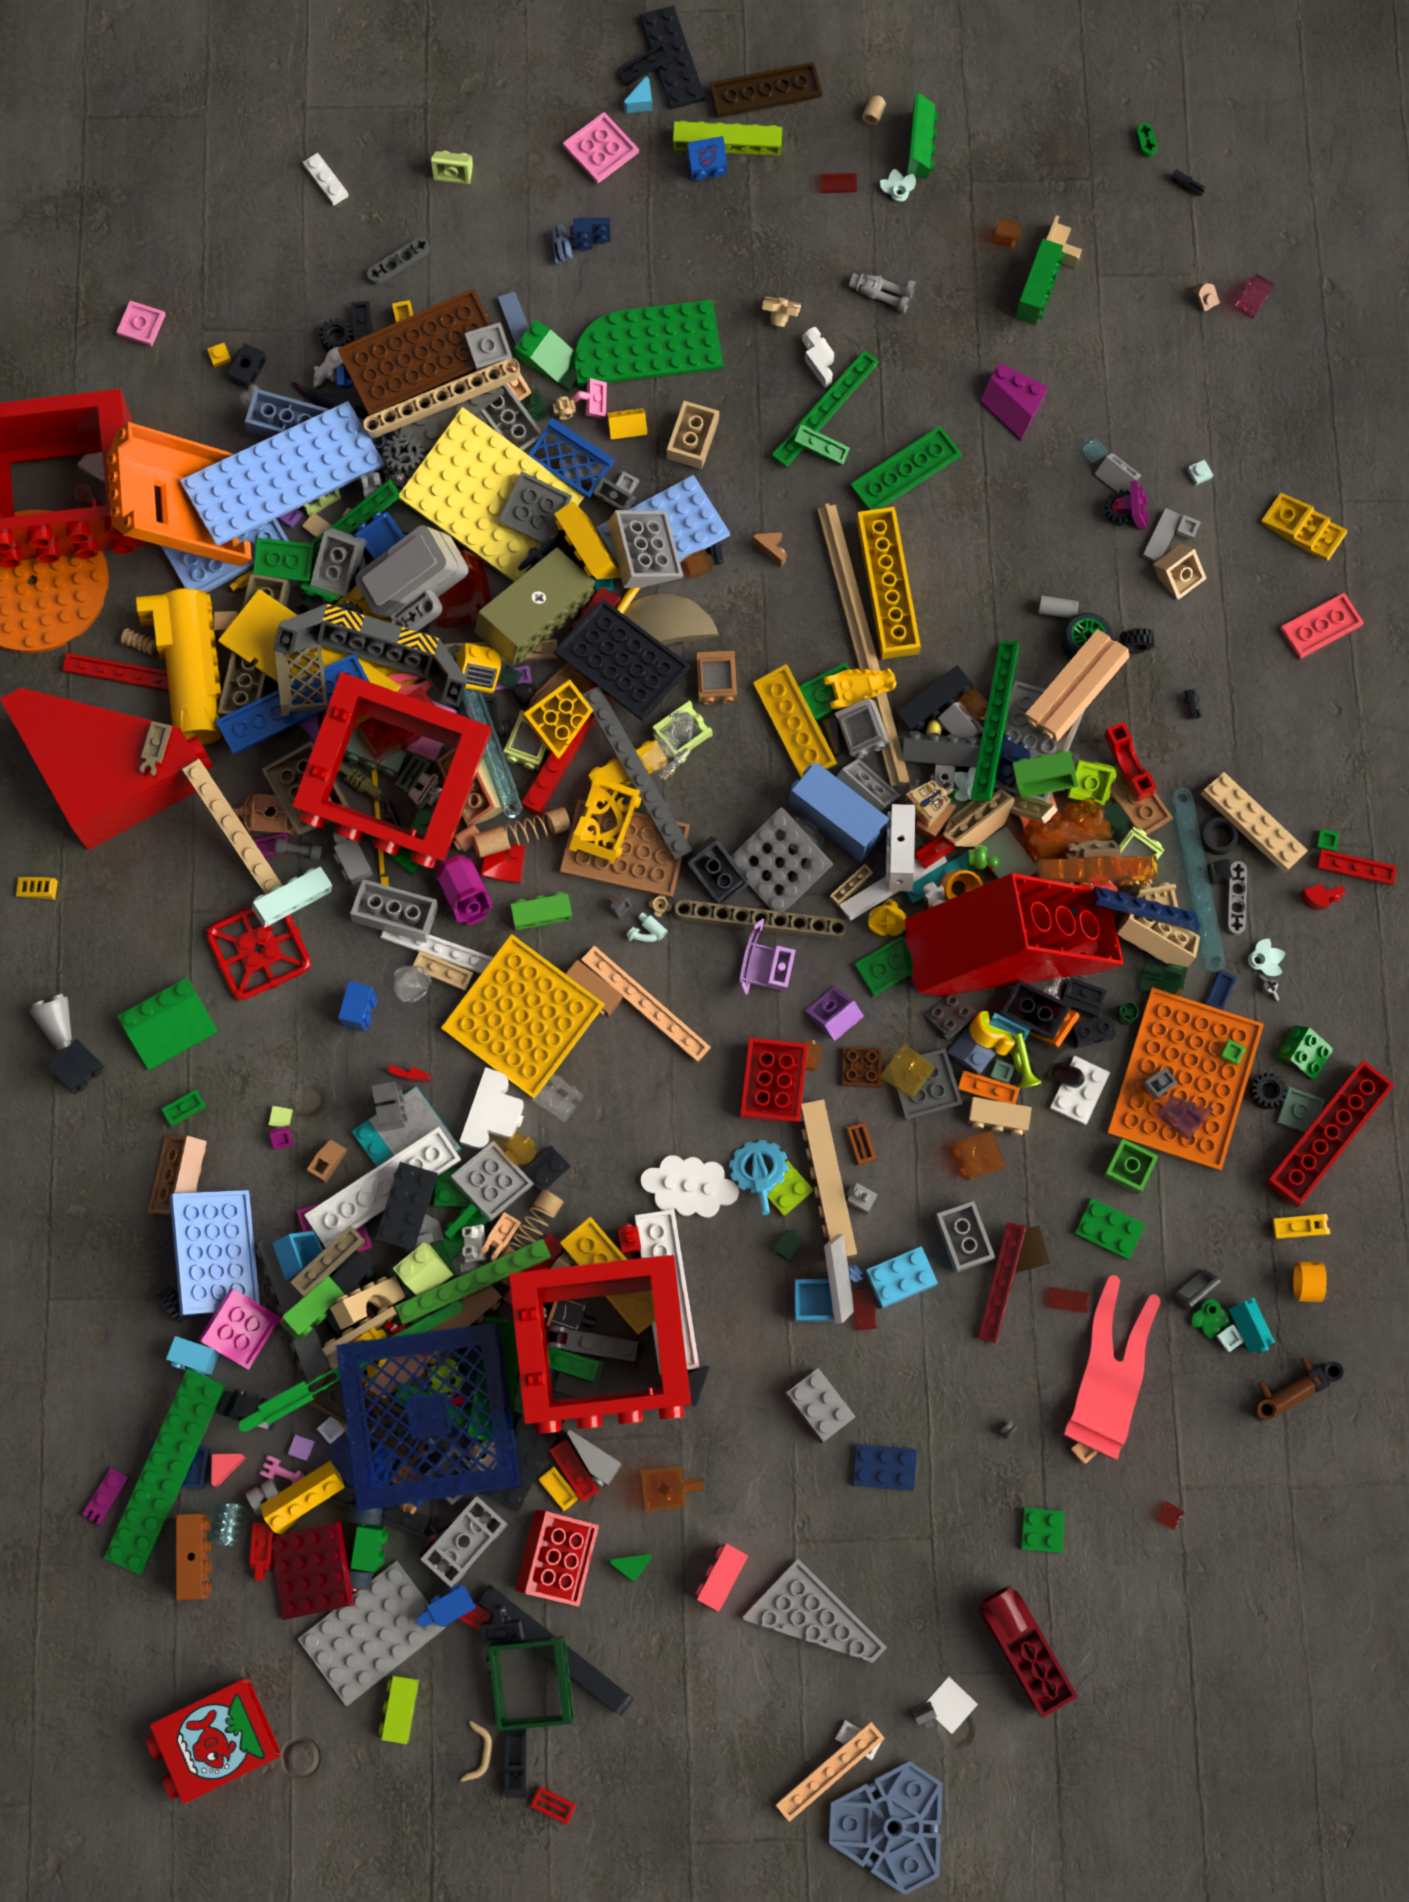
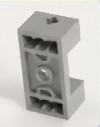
[421,1496,509,1587]

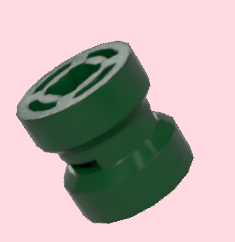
[1117,1002,1139,1025]

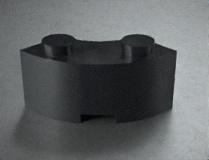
[218,1389,275,1431]

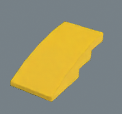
[1261,493,1347,562]

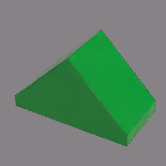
[610,1554,652,1582]

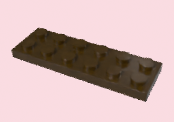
[710,62,822,117]

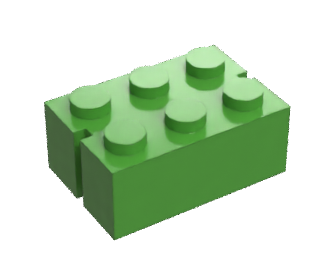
[1013,750,1078,799]
[279,1276,344,1340]

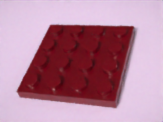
[272,1522,354,1620]

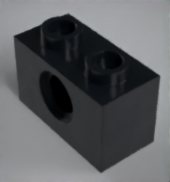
[227,343,267,390]
[1070,1016,1116,1049]

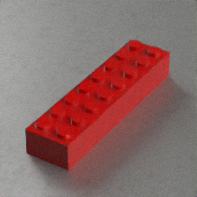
[1264,1060,1395,1208]

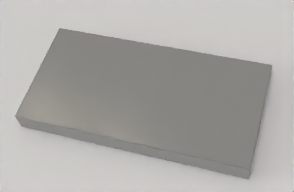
[824,1234,854,1324]

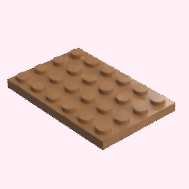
[560,799,690,899]

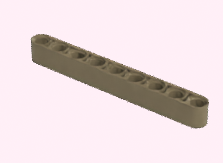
[675,900,846,940]

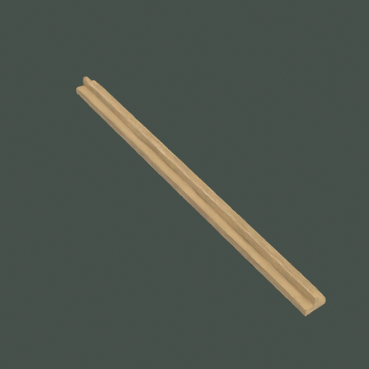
[817,503,910,787]

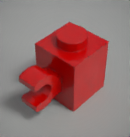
[616,1224,642,1255]

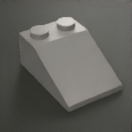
[310,528,366,597]
[567,1429,621,1487]

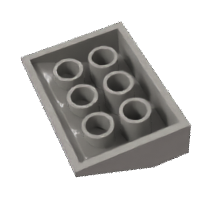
[608,510,683,588]

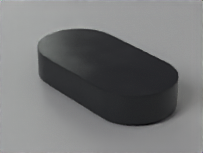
[1048,1062,1085,1088]

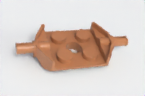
[232,794,295,836]

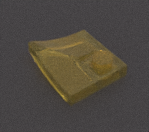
[879,1044,936,1099]

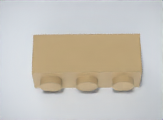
[968,1097,1032,1136]

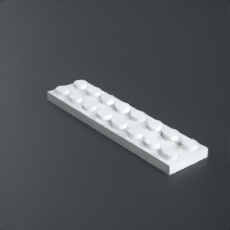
[305,1127,461,1248]
[635,1209,699,1375]

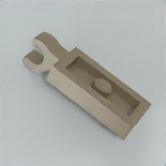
[1066,840,1121,860]

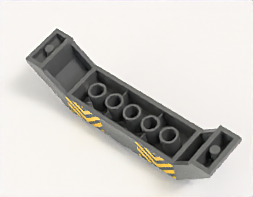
[273,604,467,707]

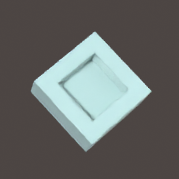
[1187,460,1213,485]
[1216,1324,1244,1353]

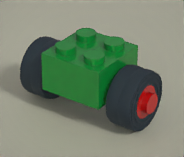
[344,1500,389,1591]

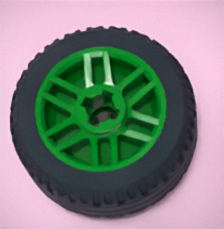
[1061,613,1113,660]

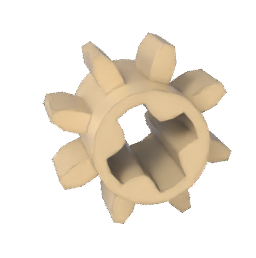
[553,397,576,420]

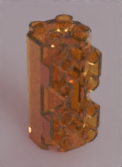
[1022,798,1112,864]

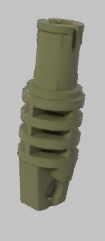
[339,763,385,802]

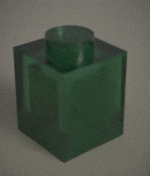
[1098,802,1131,836]
[773,1229,803,1262]

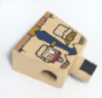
[905,780,953,827]

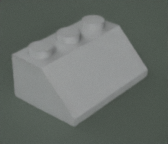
[836,759,901,814]

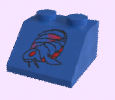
[687,136,727,180]

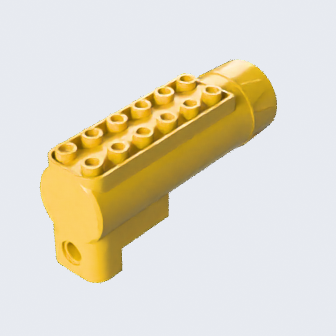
[136,588,222,745]

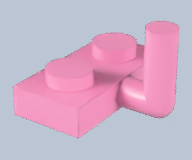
[569,378,607,419]

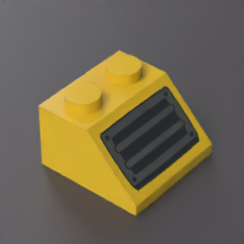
[457,643,501,694]

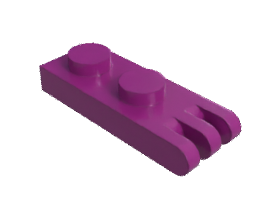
[82,1467,129,1526]

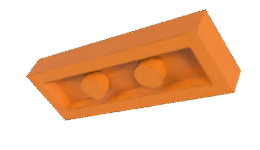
[958,1070,1020,1104]

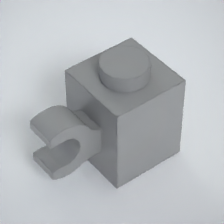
[846,1183,878,1214]

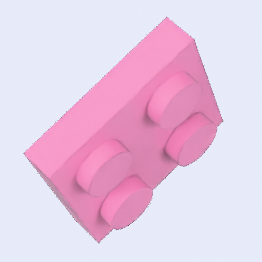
[116,301,165,347]

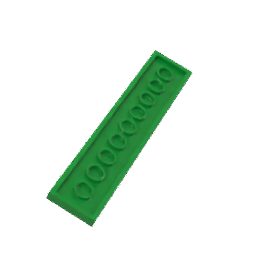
[104,1368,226,1575]

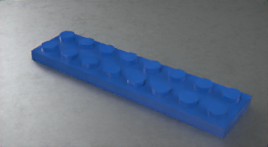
[215,653,370,756]

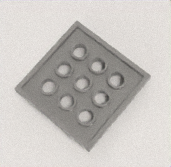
[731,807,834,912]

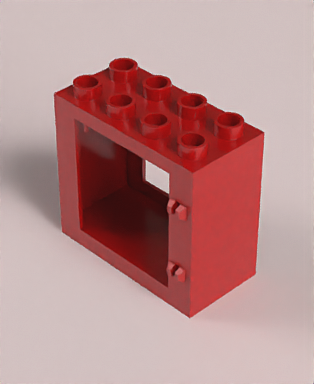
[0,389,146,568]
[292,672,492,869]
[509,1254,691,1434]

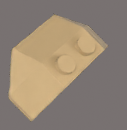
[943,789,1014,847]

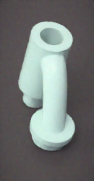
[626,913,668,942]

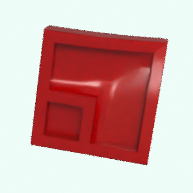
[481,843,526,884]

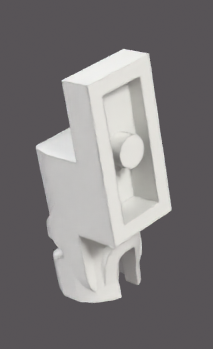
[802,327,834,388]

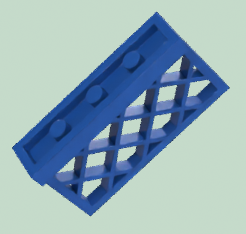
[528,418,615,498]

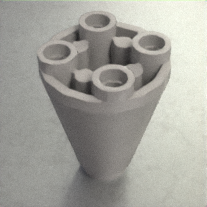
[29,994,72,1050]

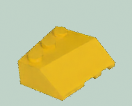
[523,680,593,760]

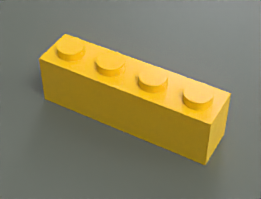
[588,740,667,794]

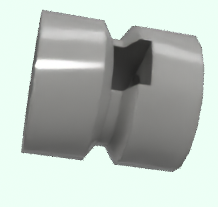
[246,1479,280,1516]

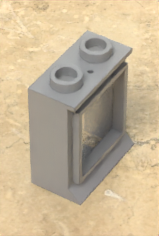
[834,698,890,759]

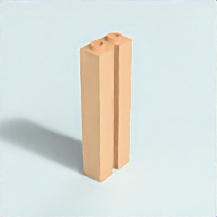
[1026,629,1129,742]

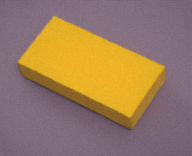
[538,1467,580,1511]

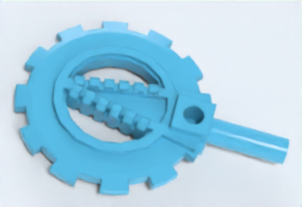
[729,1140,789,1215]

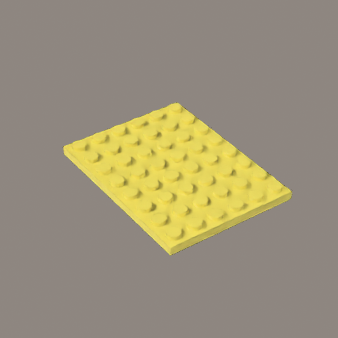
[398,407,584,582]

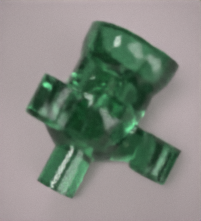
[520,388,547,421]

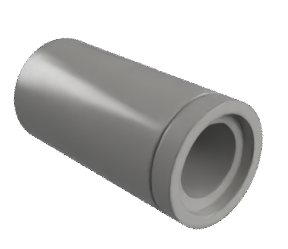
[1038,595,1079,619]

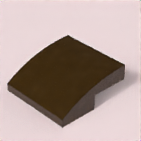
[999,1226,1050,1274]

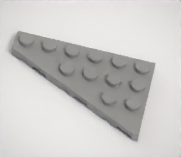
[742,1559,887,1663]

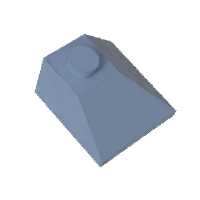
[947,1024,996,1075]

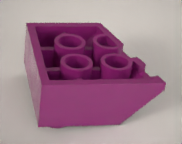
[980,363,1048,441]

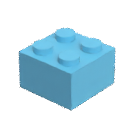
[167,1336,220,1375]

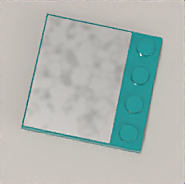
[352,1086,462,1167]

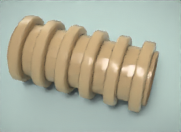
[121,628,157,655]

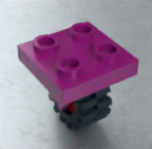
[1104,480,1149,530]

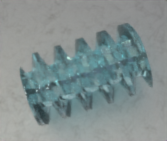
[212,1502,245,1547]

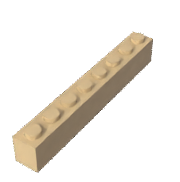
[800,1100,857,1258]

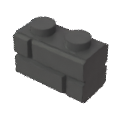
[593,477,636,510]

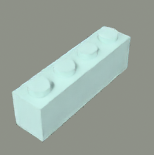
[252,867,332,928]

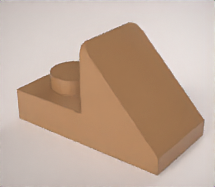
[753,533,787,567]

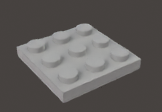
[449,1141,534,1222]

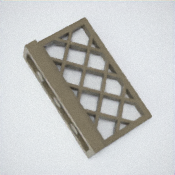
[274,644,328,717]
[291,1225,366,1297]

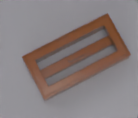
[846,1122,877,1166]

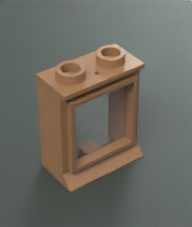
[697,651,737,705]

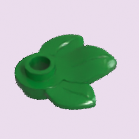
[1191,1299,1231,1339]

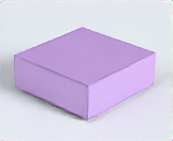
[288,1435,315,1461]

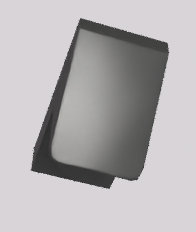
[1141,1067,1178,1102]

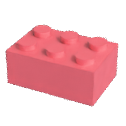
[695,1543,748,1612]

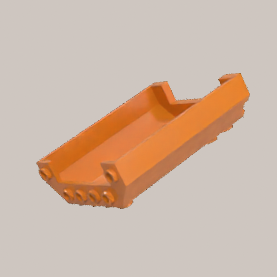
[107,422,252,566]

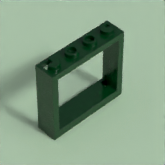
[486,1636,575,1731]

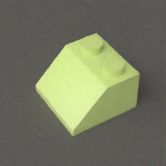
[431,151,473,184]
[393,1242,454,1296]

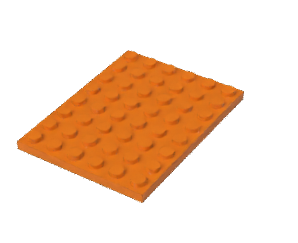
[1107,987,1264,1171]

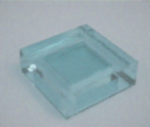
[1082,437,1108,464]

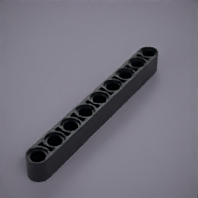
[477,1584,634,1716]

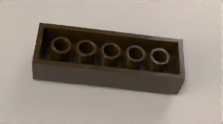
[308,1367,435,1464]

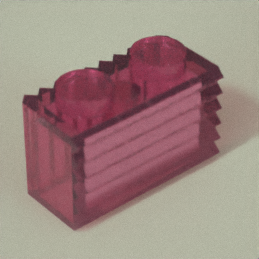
[1235,273,1275,318]

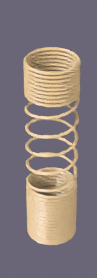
[472,807,571,858]
[498,1189,564,1287]

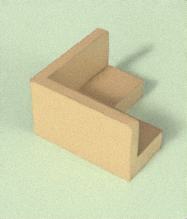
[1047,215,1082,268]

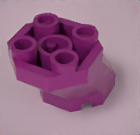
[435,855,493,925]

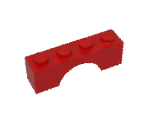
[1104,722,1157,803]

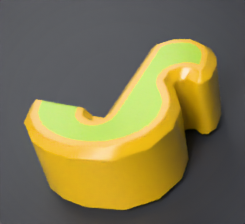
[969,1011,1016,1055]

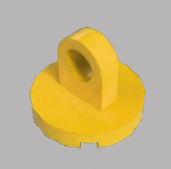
[868,899,907,937]

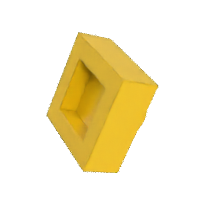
[207,343,232,368]

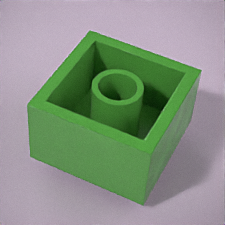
[1103,1138,1159,1195]

